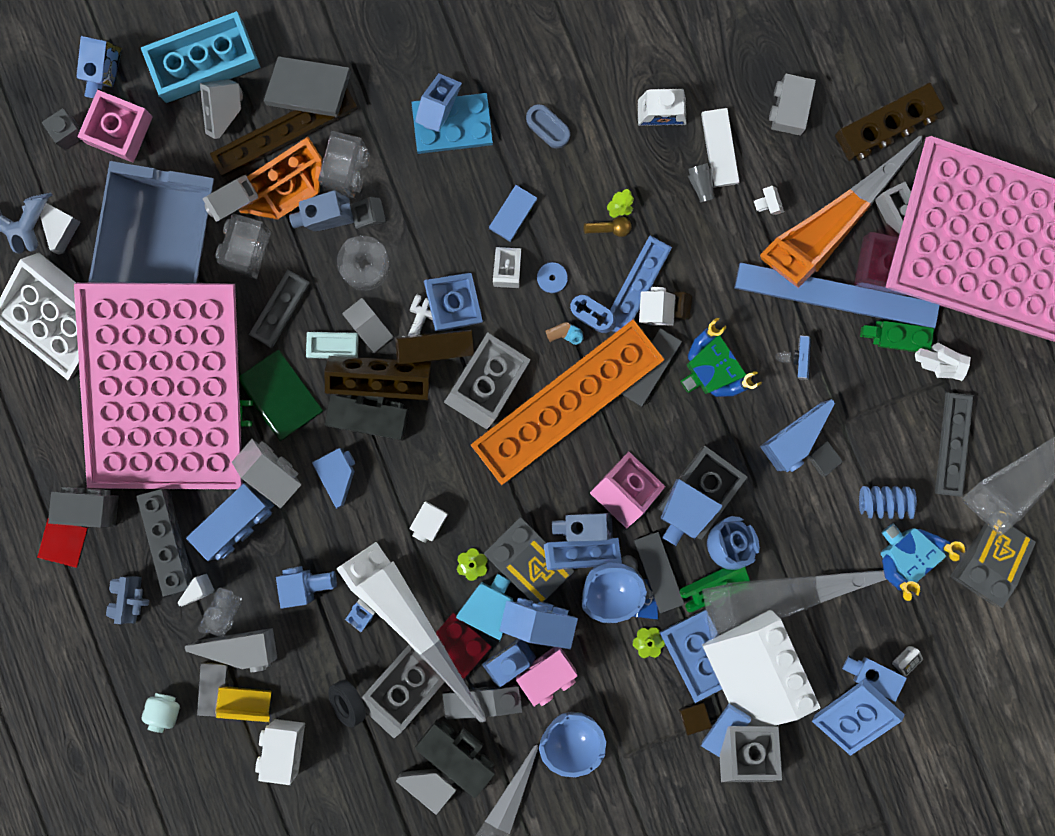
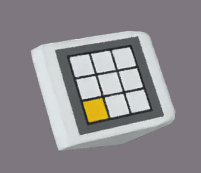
[892,646,923,676]

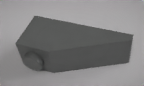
[442,682,522,719]

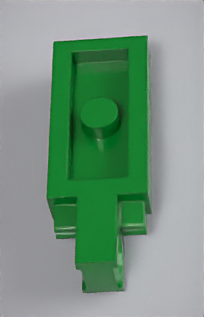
[860,321,934,352]

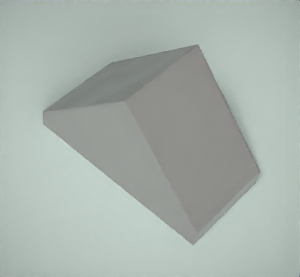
[342,298,394,353]

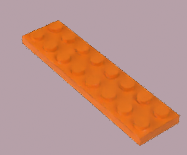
[471,320,665,485]

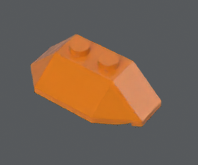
[238,137,323,219]

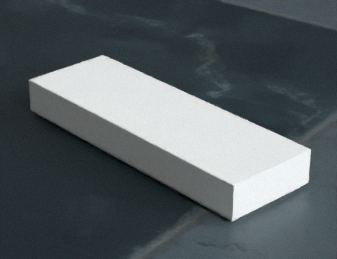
[701,108,739,188]

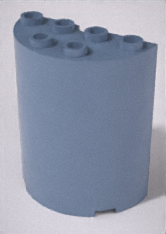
[89,161,214,283]

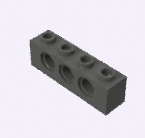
[136,489,193,597]

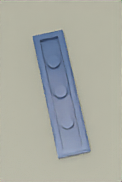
[603,236,672,333]

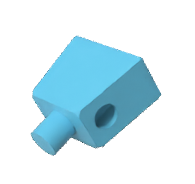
[456,574,513,640]

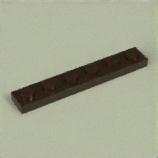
[210,88,358,178]

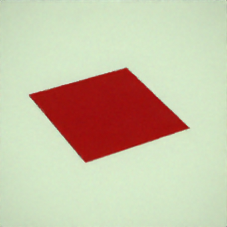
[37,518,87,568]

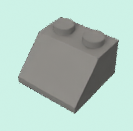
[720,726,782,782]

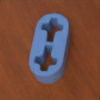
[570,295,616,333]

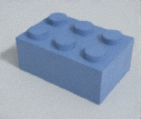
[186,483,275,561]

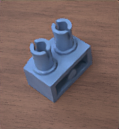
[276,566,337,609]

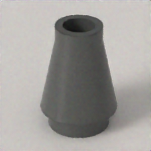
[688,163,715,203]

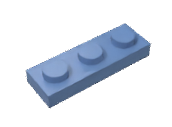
[544,538,622,570]

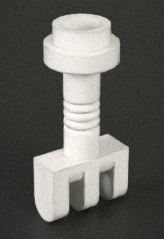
[402,294,433,337]

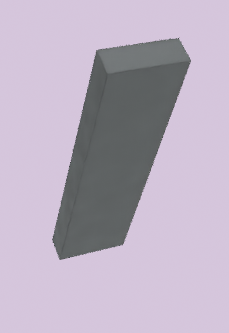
[935,392,974,497]

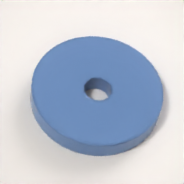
[537,263,567,293]

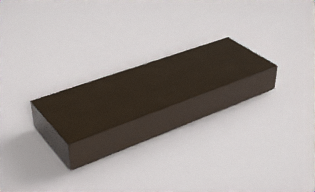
[395,329,474,364]

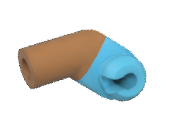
[545,322,583,345]

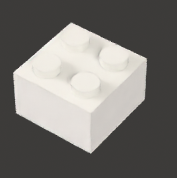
[255,719,305,785]

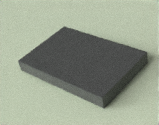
[264,57,351,117]

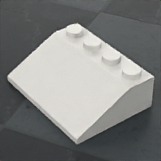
[0,253,79,380]
[702,610,821,727]

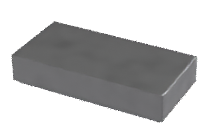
[197,663,228,717]

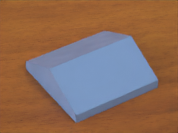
[424,273,483,331]

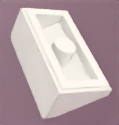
[178,574,215,607]

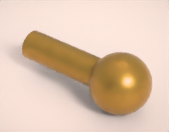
[584,217,631,237]

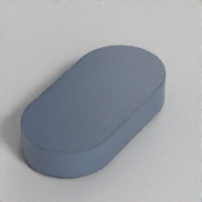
[526,105,570,149]

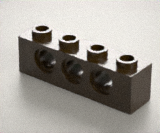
[835,82,944,161]
[324,356,431,400]

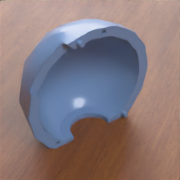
[582,563,647,623]
[539,712,606,777]

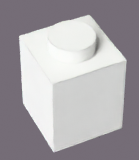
[639,287,675,325]
[409,501,448,543]

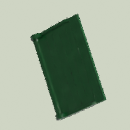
[239,350,323,442]

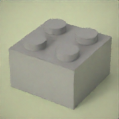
[232,439,301,508]

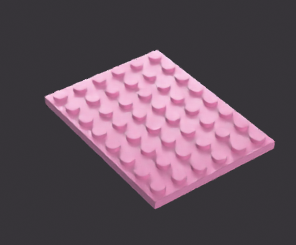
[885,136,1055,342]
[74,282,243,489]

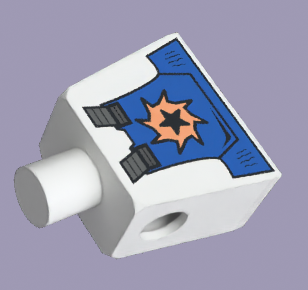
[638,89,686,126]

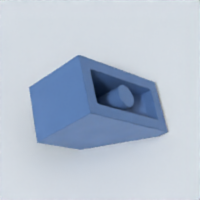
[415,73,462,132]
[312,448,355,508]

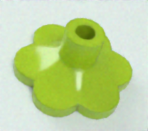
[607,189,634,218]
[457,548,487,581]
[633,627,665,658]

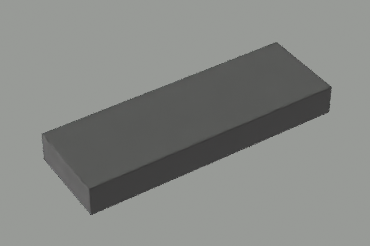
[249,269,311,348]
[621,328,682,407]
[633,532,684,613]

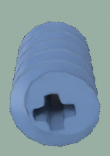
[859,486,917,519]

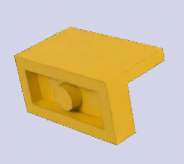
[215,686,271,722]

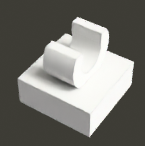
[754,186,784,215]

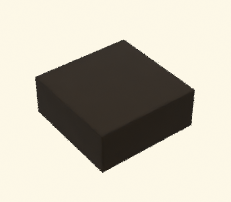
[679,702,712,736]

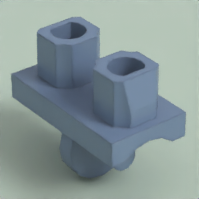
[106,576,149,625]

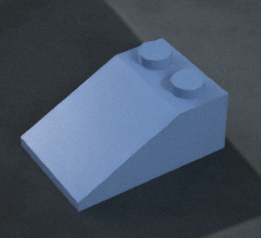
[760,399,835,472]

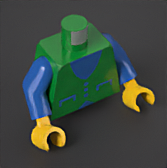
[680,318,762,397]

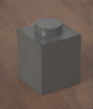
[41,108,81,150]

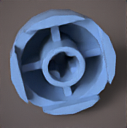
[707,516,760,570]

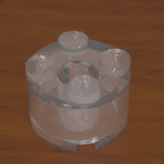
[337,236,391,291]

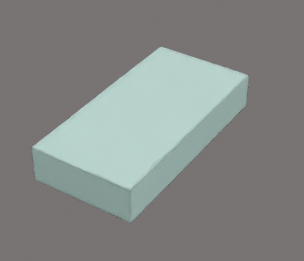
[306,332,359,359]

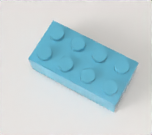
[141,11,261,103]

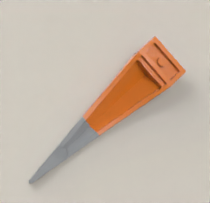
[760,136,922,288]

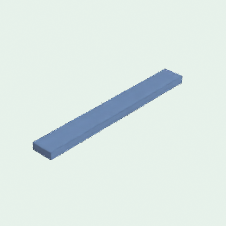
[734,263,940,328]

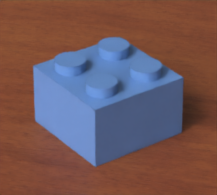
[499,598,578,649]

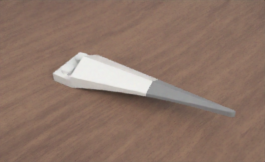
[337,542,486,722]

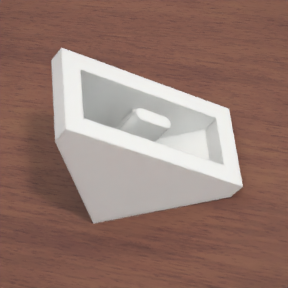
[40,203,80,254]
[493,247,521,288]

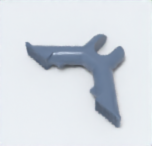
[0,193,53,253]

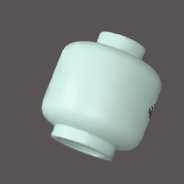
[142,693,180,733]

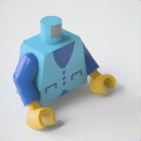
[881,523,965,601]

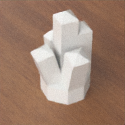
[915,343,971,381]

